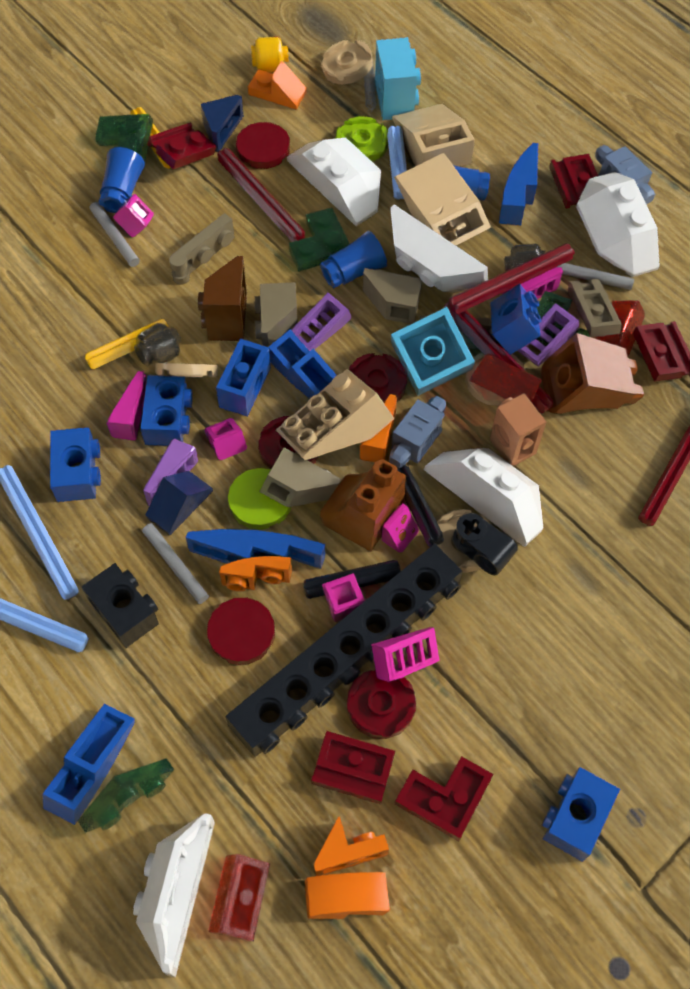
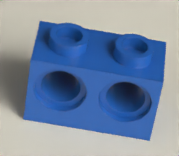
[141,375,193,446]

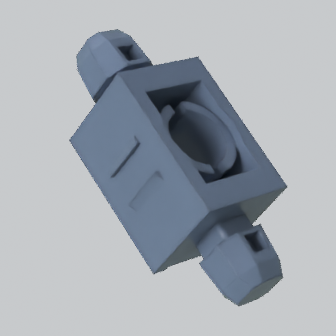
[595,145,655,204]
[389,396,446,468]

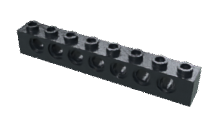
[225,543,463,757]

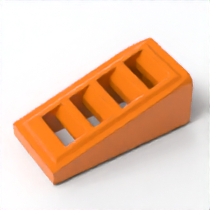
[360,394,397,463]

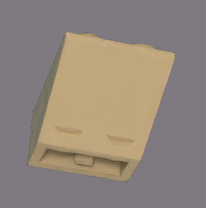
[392,104,475,166]
[394,153,491,245]
[276,369,395,460]

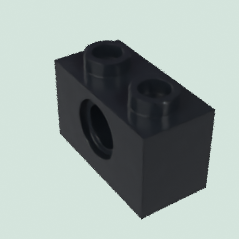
[81,563,159,648]

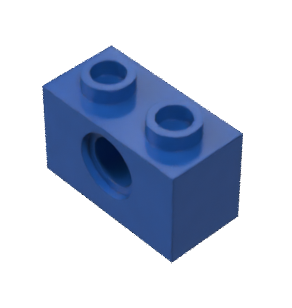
[490,284,541,355]
[216,339,271,417]
[50,427,101,502]
[542,767,620,862]

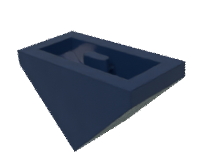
[200,95,244,152]
[145,471,213,536]

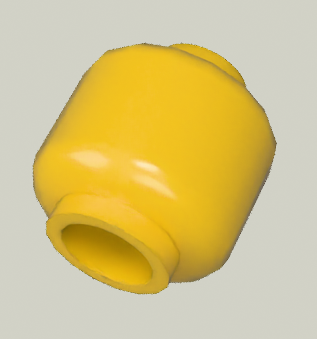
[251,36,289,73]

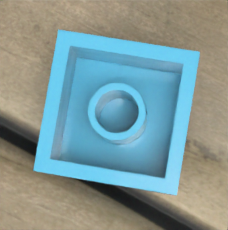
[374,37,421,120]
[391,307,475,396]

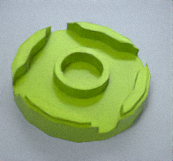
[335,116,388,162]
[228,468,291,530]

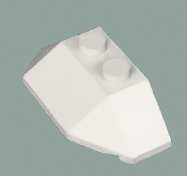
[287,138,381,227]
[576,172,659,277]
[390,204,488,292]
[424,448,543,547]
[133,814,215,977]

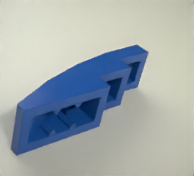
[185,529,325,569]

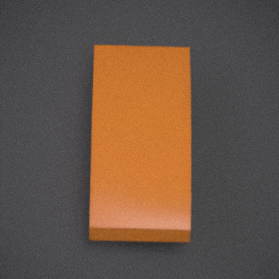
[219,556,292,592]
[305,872,390,919]

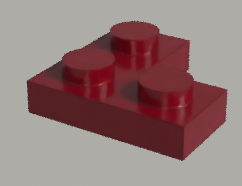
[394,756,494,841]

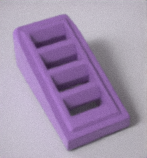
[291,293,352,351]
[517,303,579,367]
[143,439,198,506]

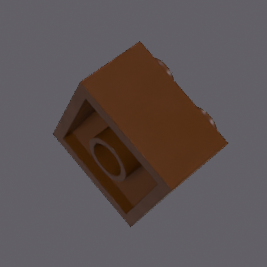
[198,256,247,341]

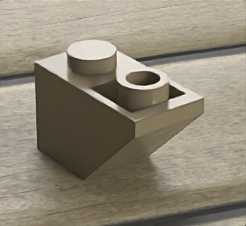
[363,268,422,324]
[255,282,297,347]
[259,448,341,507]

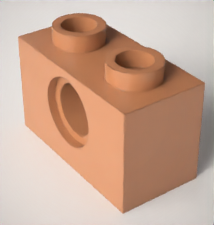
[489,393,546,466]

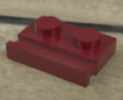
[147,123,216,170]
[549,154,598,209]
[633,321,690,382]
[311,731,395,805]

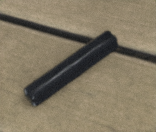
[397,465,444,547]
[303,560,401,599]

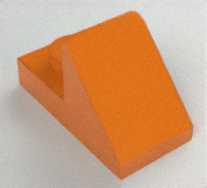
[248,61,307,110]
[314,816,389,876]

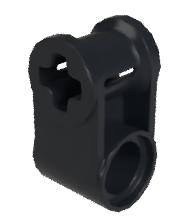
[452,513,518,576]

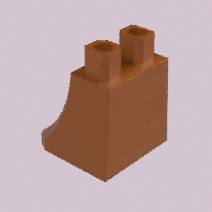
[541,333,644,414]
[320,459,406,552]

